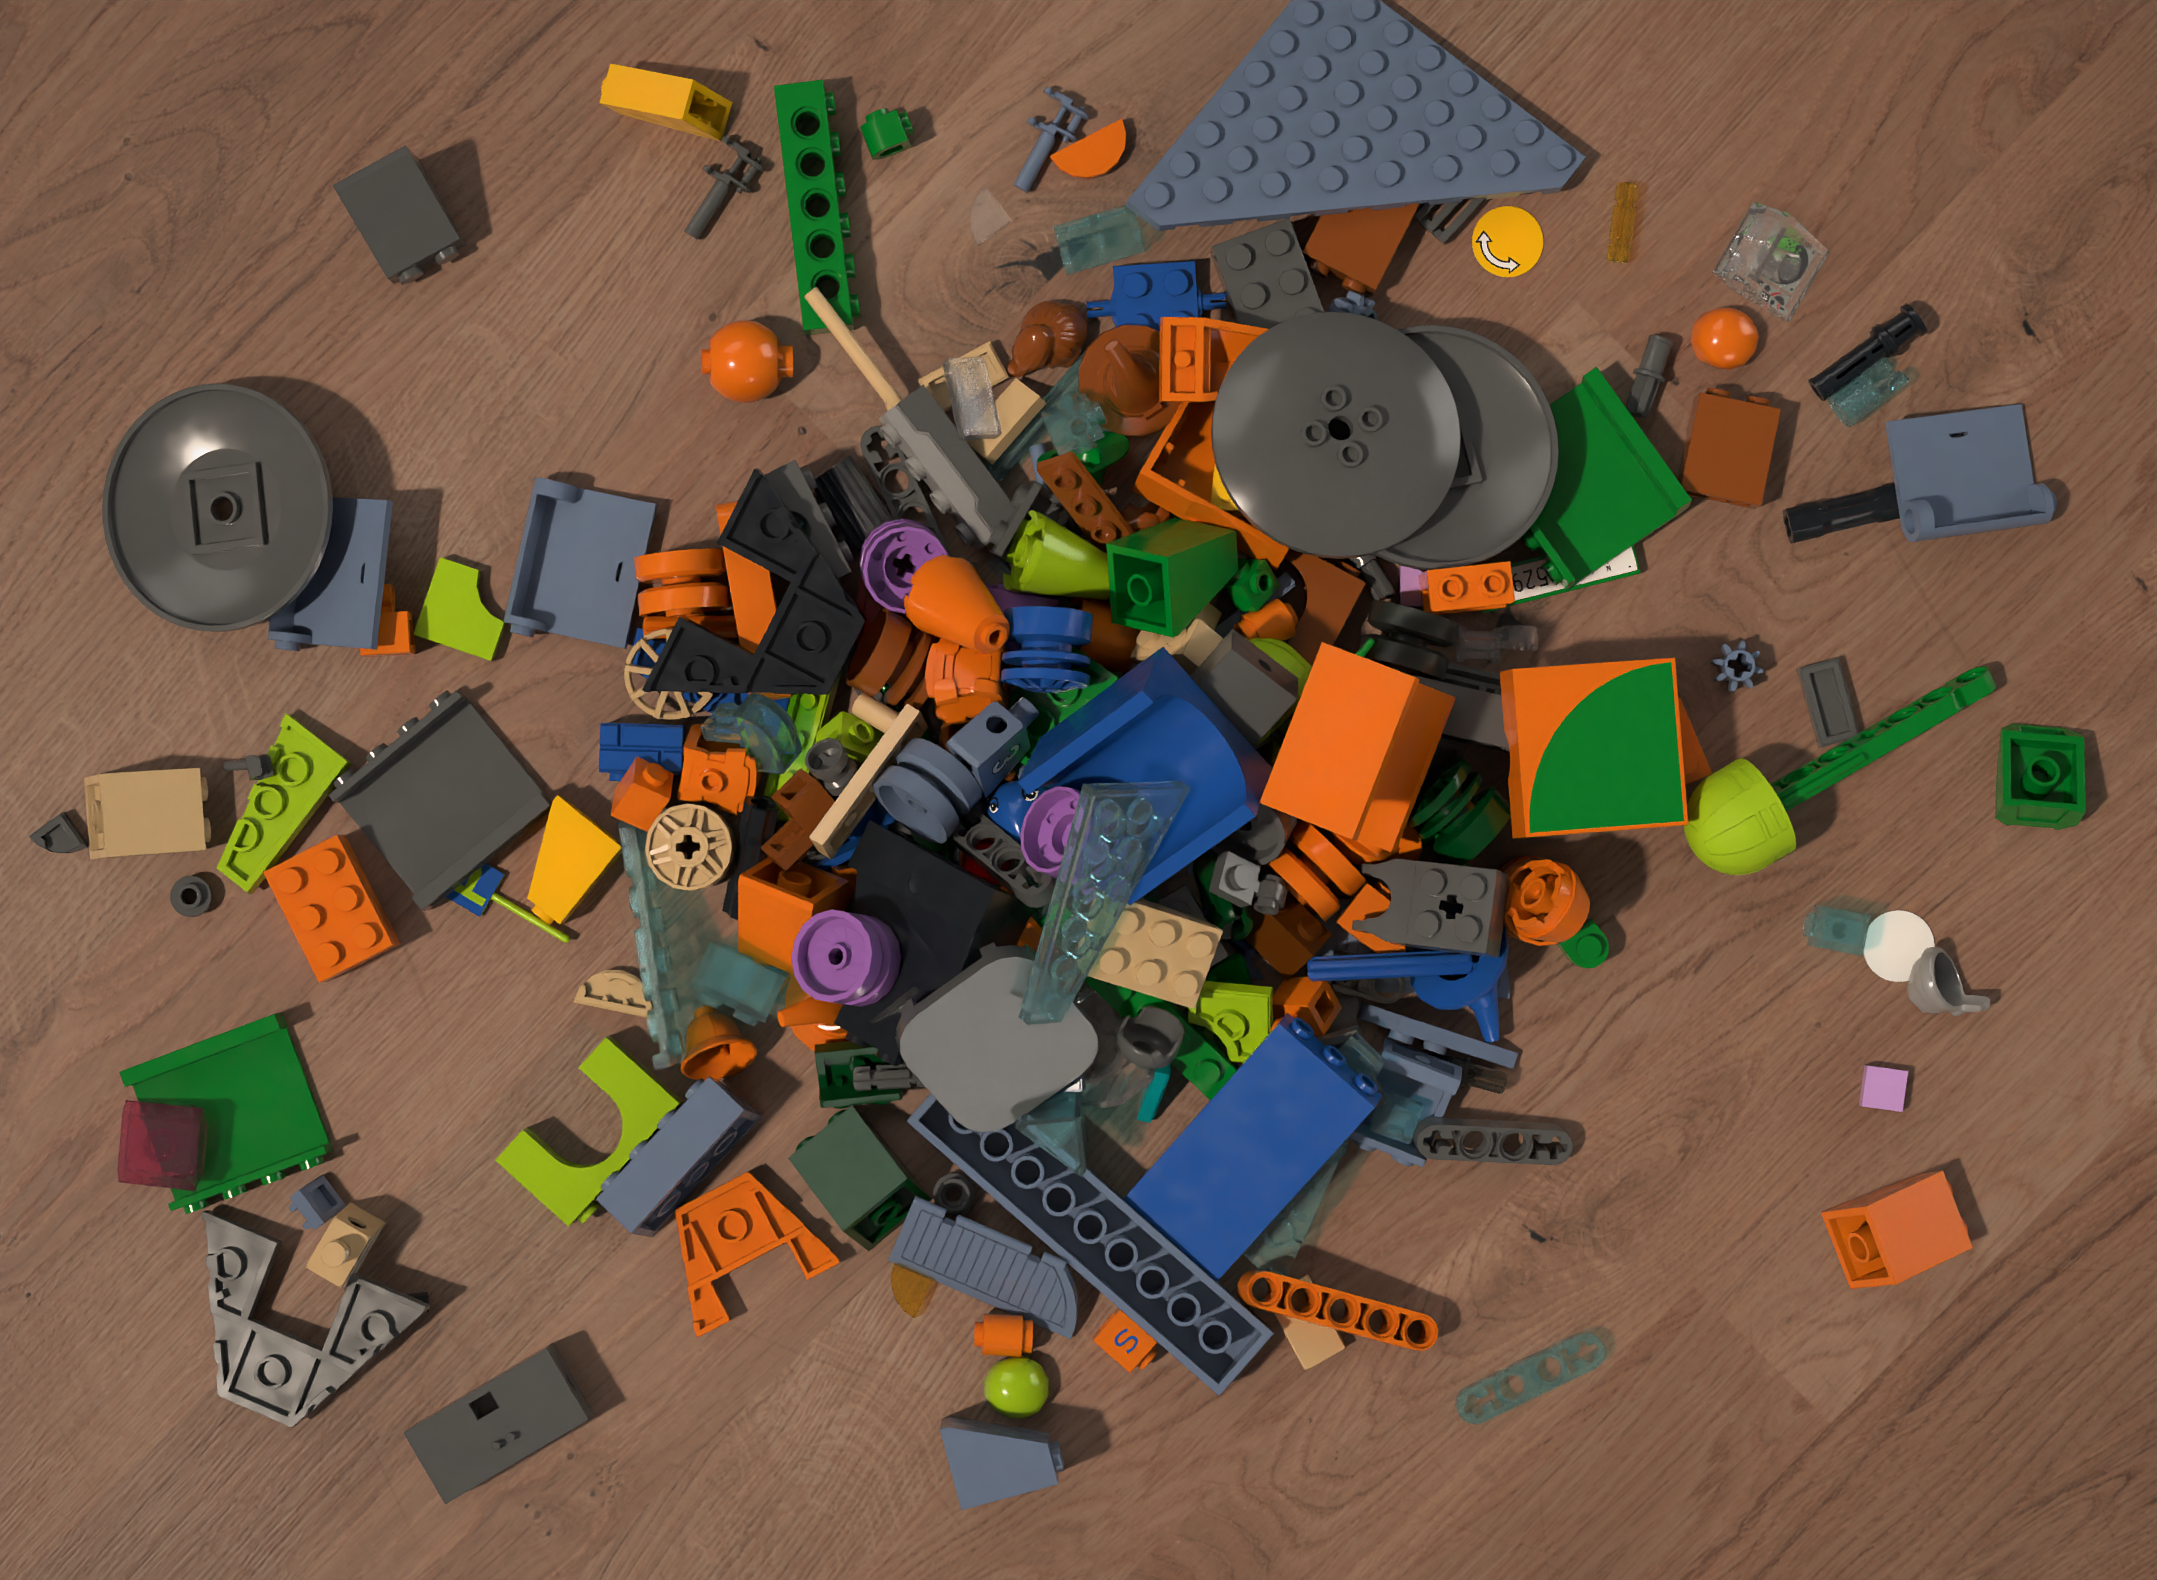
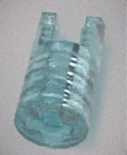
[1828,358,1909,427]

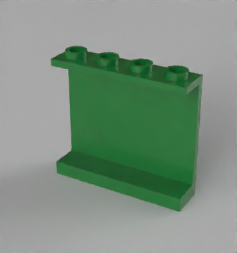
[1521,367,1692,591]
[119,1012,334,1215]

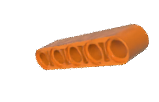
[716,501,792,704]
[1237,1270,1438,1351]

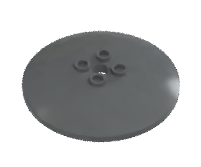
[1211,312,1460,559]
[1328,325,1559,570]
[102,383,333,632]

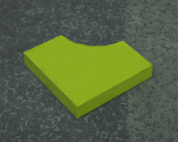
[413,557,506,662]
[1188,981,1273,1062]

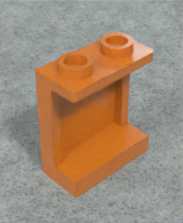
[1419,561,1515,615]

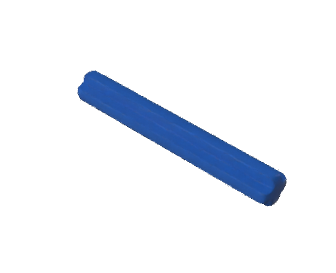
[1307,951,1473,982]

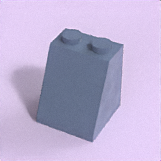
[940,1416,1065,1510]

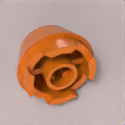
[1505,859,1590,943]

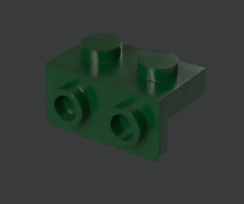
[815,1041,903,1109]

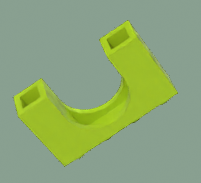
[495,1035,683,1227]

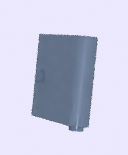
[1885,404,2057,542]
[503,477,658,649]
[267,497,393,651]

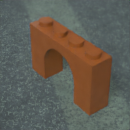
[1209,548,1366,666]

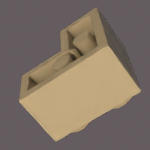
[1130,603,1223,676]

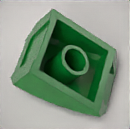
[1995,723,2086,830]

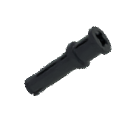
[1808,303,1927,401]

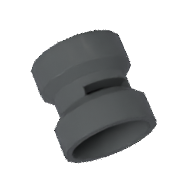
[805,738,859,796]

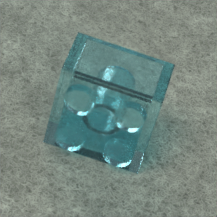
[689,941,791,1026]

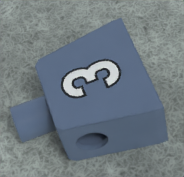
[947,697,1039,798]

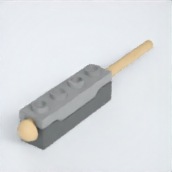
[804,287,1015,552]

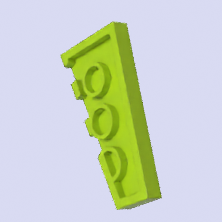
[217,713,352,894]

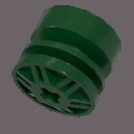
[1407,757,1511,866]

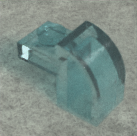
[701,693,803,774]

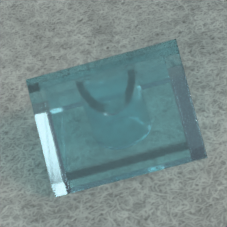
[1016,1092,1088,1177]

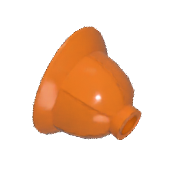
[680,1005,757,1080]

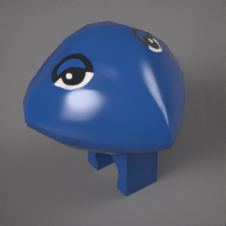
[984,780,1052,844]

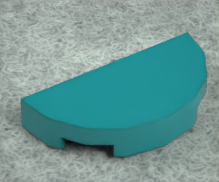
[1136,1064,1171,1123]

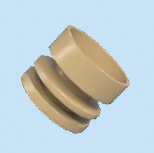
[645,803,738,891]

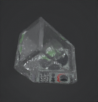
[1713,202,1830,322]

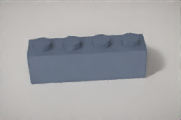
[596,1076,763,1237]

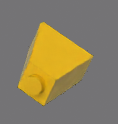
[599,63,733,142]
[527,795,626,925]

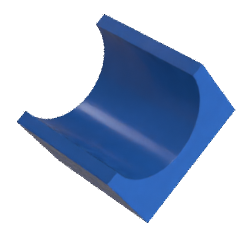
[1017,647,1273,905]

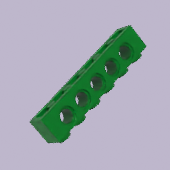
[774,80,861,336]

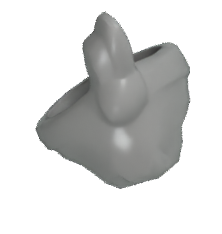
[1906,946,1990,1016]

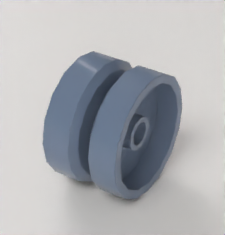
[873,738,982,844]

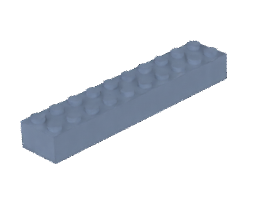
[907,1093,1274,1396]

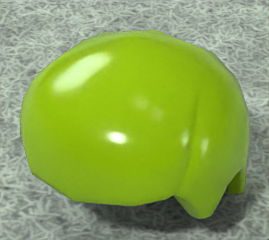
[984,1356,1049,1419]

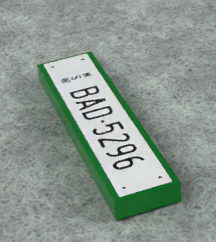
[1479,545,1640,614]

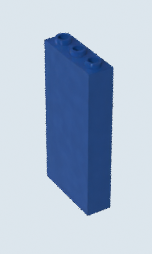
[1123,1013,1382,1282]

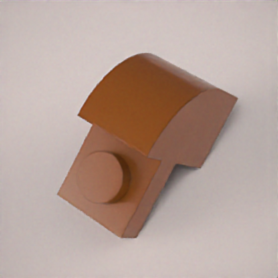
[761,768,835,871]

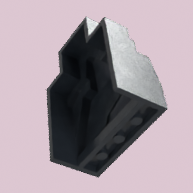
[834,820,1035,1066]

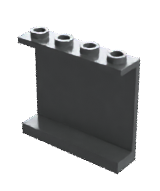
[328,691,552,911]

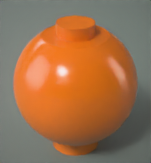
[701,320,793,403]

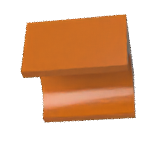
[1259,642,1456,854]

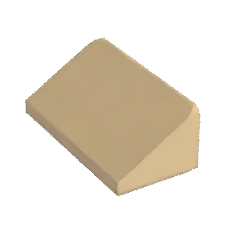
[1274,1274,1347,1370]

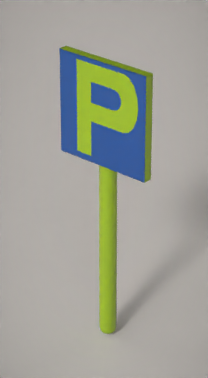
[446,864,570,943]

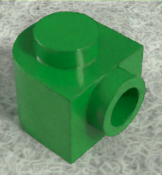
[860,108,915,160]
[1224,558,1280,612]
[1556,918,1609,969]

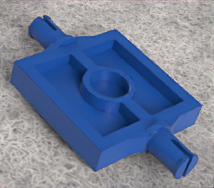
[1086,261,1226,332]

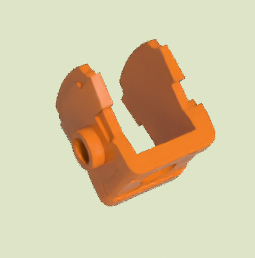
[925,638,1013,725]
[677,724,764,815]

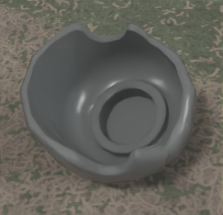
[1116,1006,1185,1069]

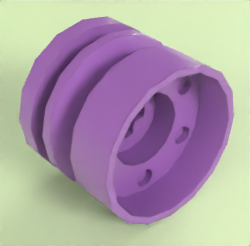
[859,518,948,614]
[1020,786,1135,890]

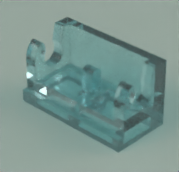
[1053,205,1145,276]

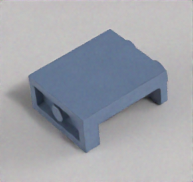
[1348,1037,1462,1167]

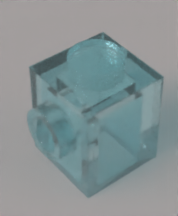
[1803,905,1870,956]

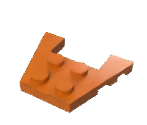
[675,1170,841,1338]

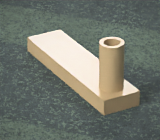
[809,693,928,860]

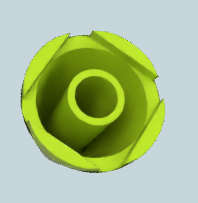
[1003,510,1110,600]

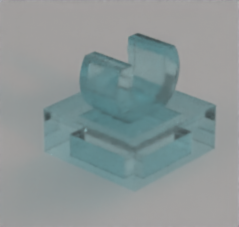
[1369,1090,1424,1144]

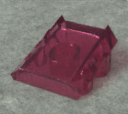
[117,1100,207,1191]

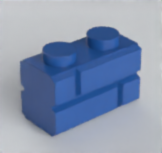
[599,723,687,783]

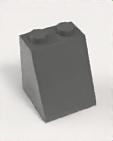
[333,145,466,285]

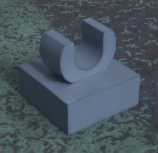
[289,1174,346,1230]

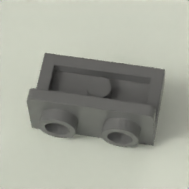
[989,480,1070,565]

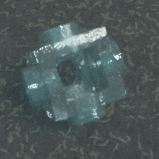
[1040,391,1107,456]

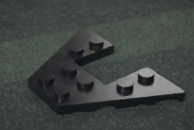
[642,468,867,695]

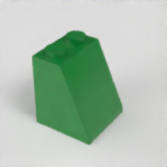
[1106,518,1238,637]

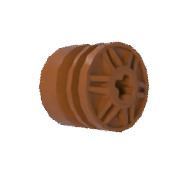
[845,608,940,712]

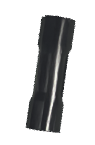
[1783,484,1900,544]
[722,795,780,920]

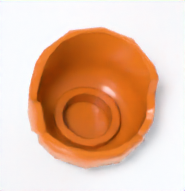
[1690,307,1759,370]

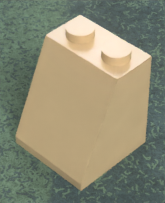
[84,768,211,860]

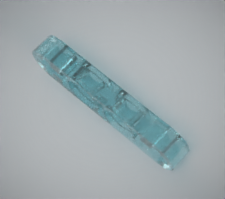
[1455,1331,1605,1424]

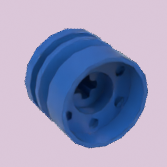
[1001,606,1093,693]

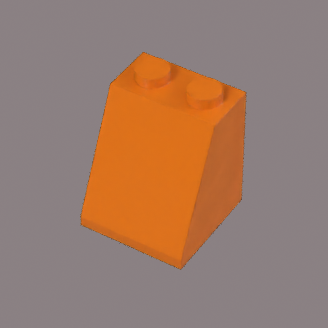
[738,857,850,980]
[1821,1170,1973,1289]

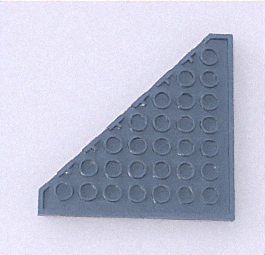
[1126,0,1586,231]

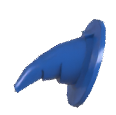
[1410,905,1510,1043]

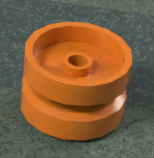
[634,548,729,618]
[1266,819,1366,922]

